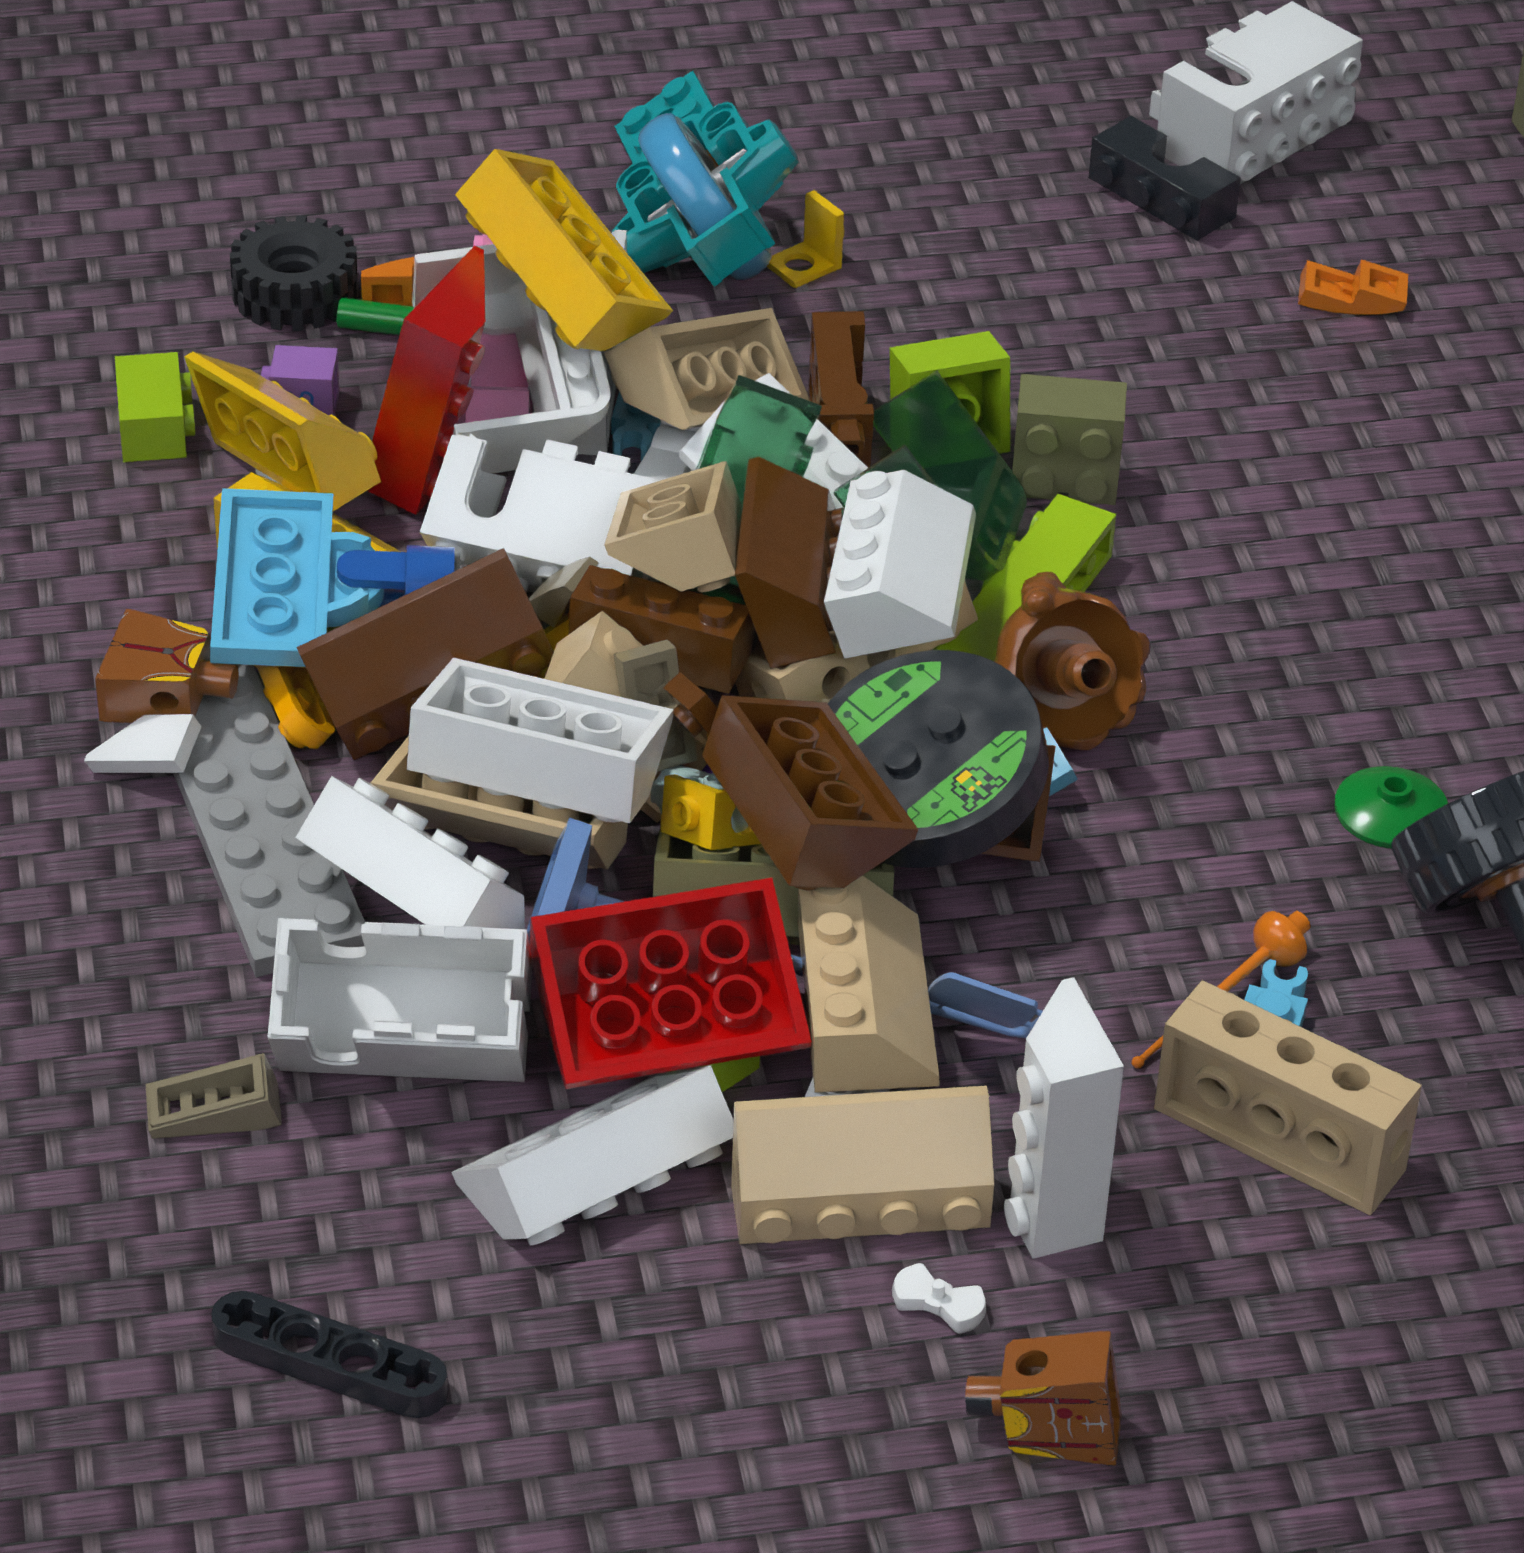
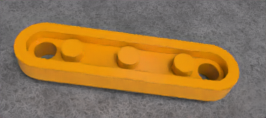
[254,665,335,749]

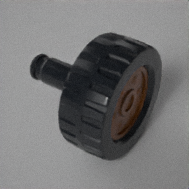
[1391,771,1524,955]

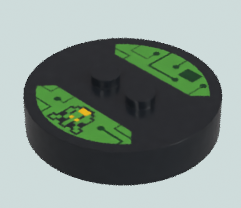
[828,650,1049,868]

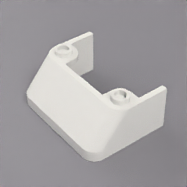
[412,244,611,474]

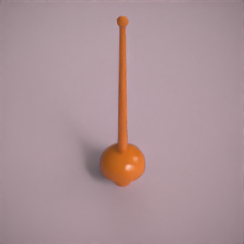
[1131,911,1311,1069]

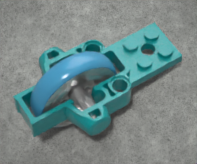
[612,70,799,287]

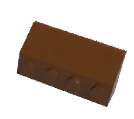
[735,456,844,669]
[296,548,554,760]
[702,695,919,891]

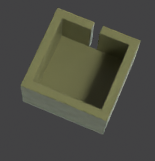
[1010,374,1127,505]

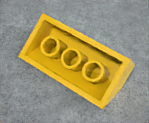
[455,149,673,351]
[184,351,381,511]

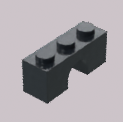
[1088,115,1241,241]

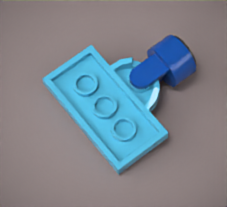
[210,488,460,667]

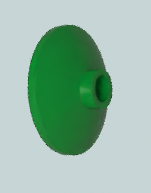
[1334,766,1448,848]

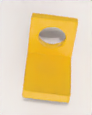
[767,190,845,288]
[660,774,761,850]

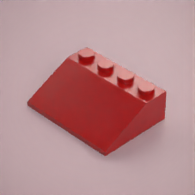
[367,246,486,515]
[530,877,812,1089]

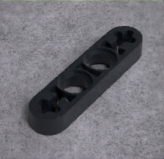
[211,1291,448,1418]

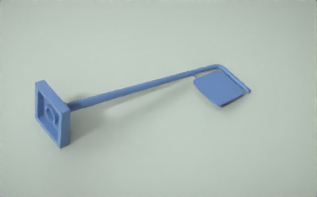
[527,818,1043,1038]

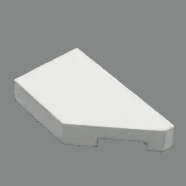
[84,714,202,773]

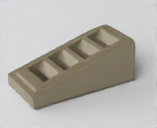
[146,1053,282,1139]

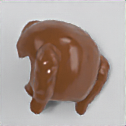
[994,572,1151,750]

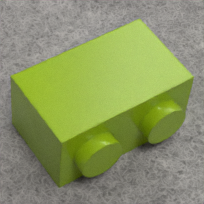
[115,352,195,462]

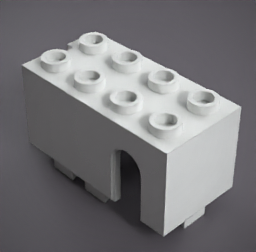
[1149,1,1363,184]
[420,433,659,593]
[268,918,533,1082]

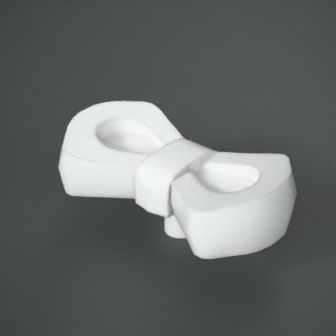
[892,1263,986,1334]

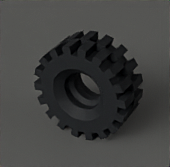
[229,215,359,331]

